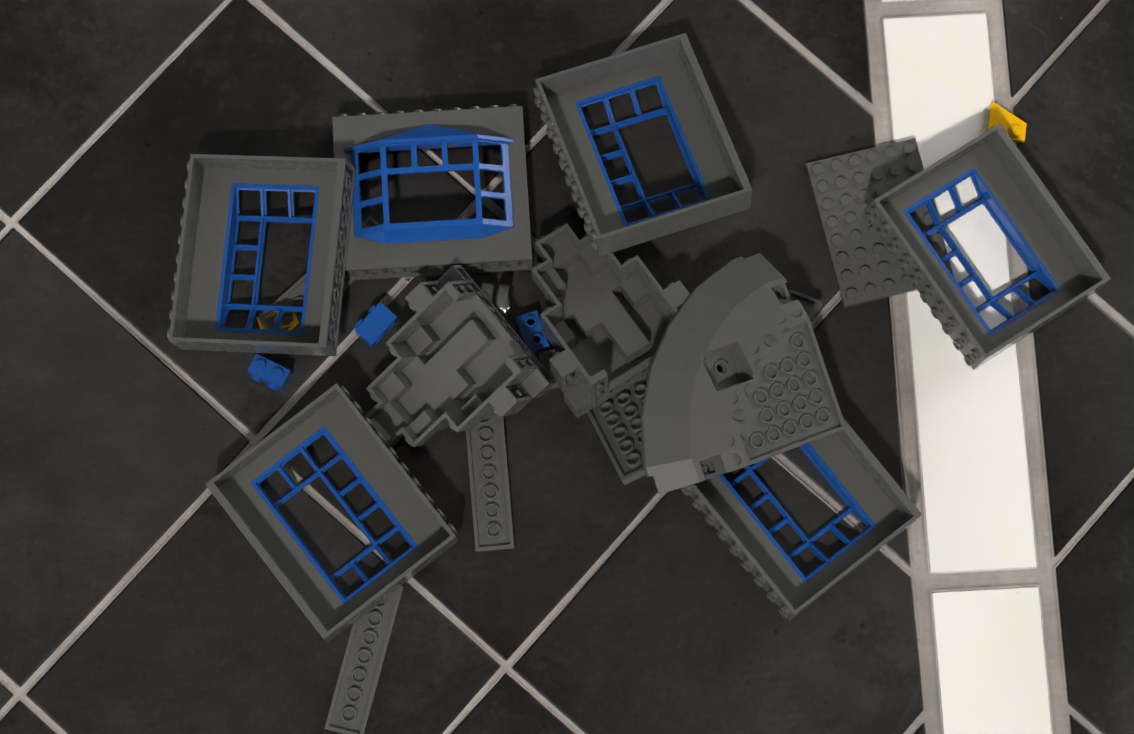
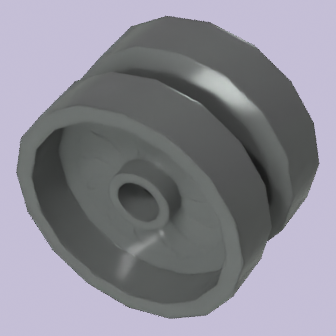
[481,282,510,320]

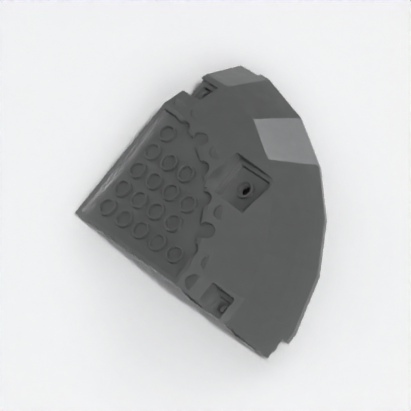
[640,253,846,494]

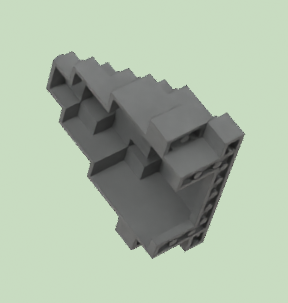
[531,224,690,418]
[363,265,556,447]

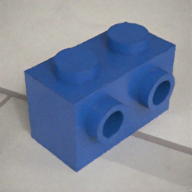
[355,302,398,349]
[515,310,551,355]
[247,354,292,392]

